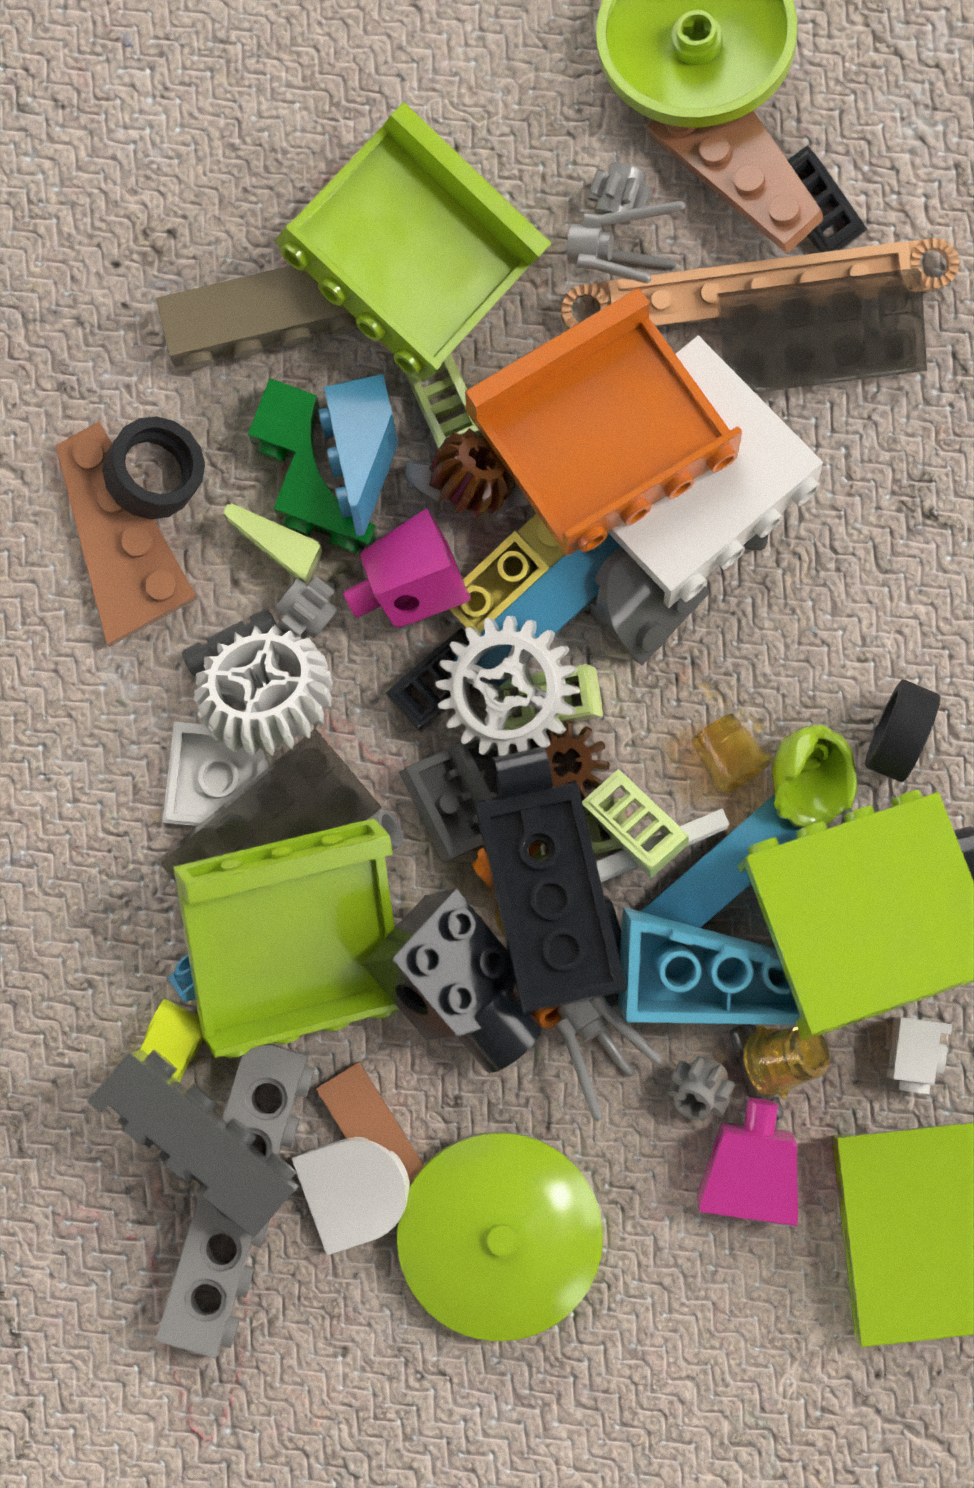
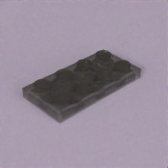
[717,268,927,393]
[158,728,382,882]

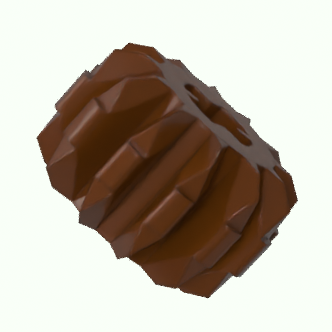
[429,428,515,518]
[531,721,610,801]

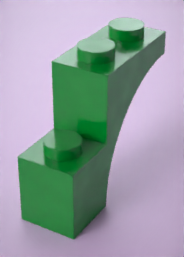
[248,378,378,554]

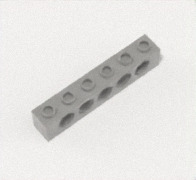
[155,1043,315,1359]

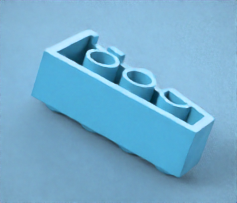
[618,907,801,1025]

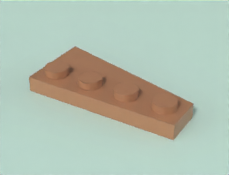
[647,111,823,254]
[55,421,198,647]

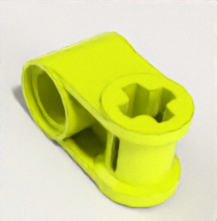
[140,998,204,1082]

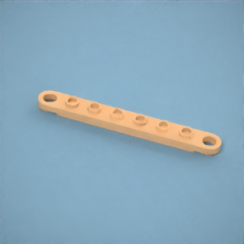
[560,238,960,329]

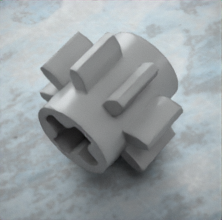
[588,162,652,225]
[274,576,337,638]
[667,1056,735,1121]

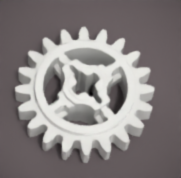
[436,616,580,756]

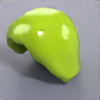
[772,724,858,828]

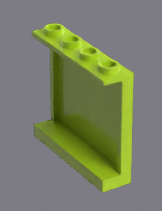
[274,101,551,382]
[738,790,974,1041]
[173,818,399,1058]
[831,1122,974,1347]

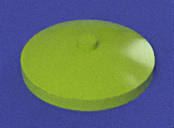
[596,0,797,127]
[396,1132,603,1341]

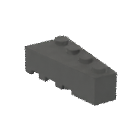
[87,1049,299,1238]

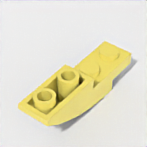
[449,513,565,633]

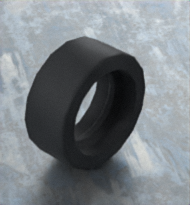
[102,416,205,519]
[865,679,941,782]

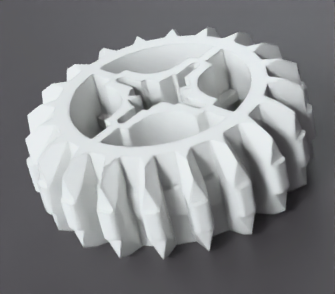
[194,625,333,757]

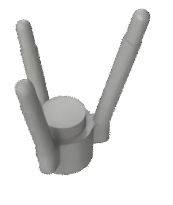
[567,201,685,283]
[555,997,662,1121]

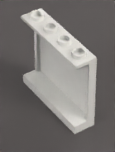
[608,335,823,608]

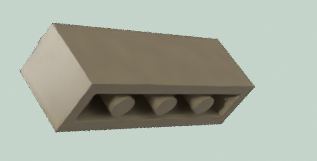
[156,265,359,370]

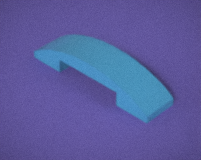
[640,794,802,928]

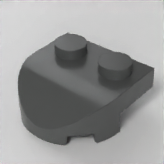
[590,547,710,666]
[399,740,501,863]

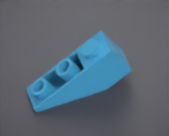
[318,374,398,536]

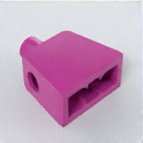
[343,508,471,628]
[696,1098,798,1226]

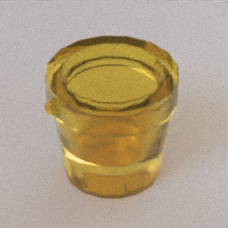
[691,713,773,796]
[744,1025,830,1098]

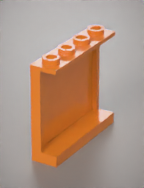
[465,287,742,556]

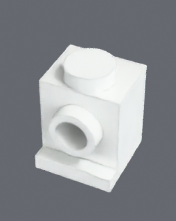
[886,1017,952,1094]

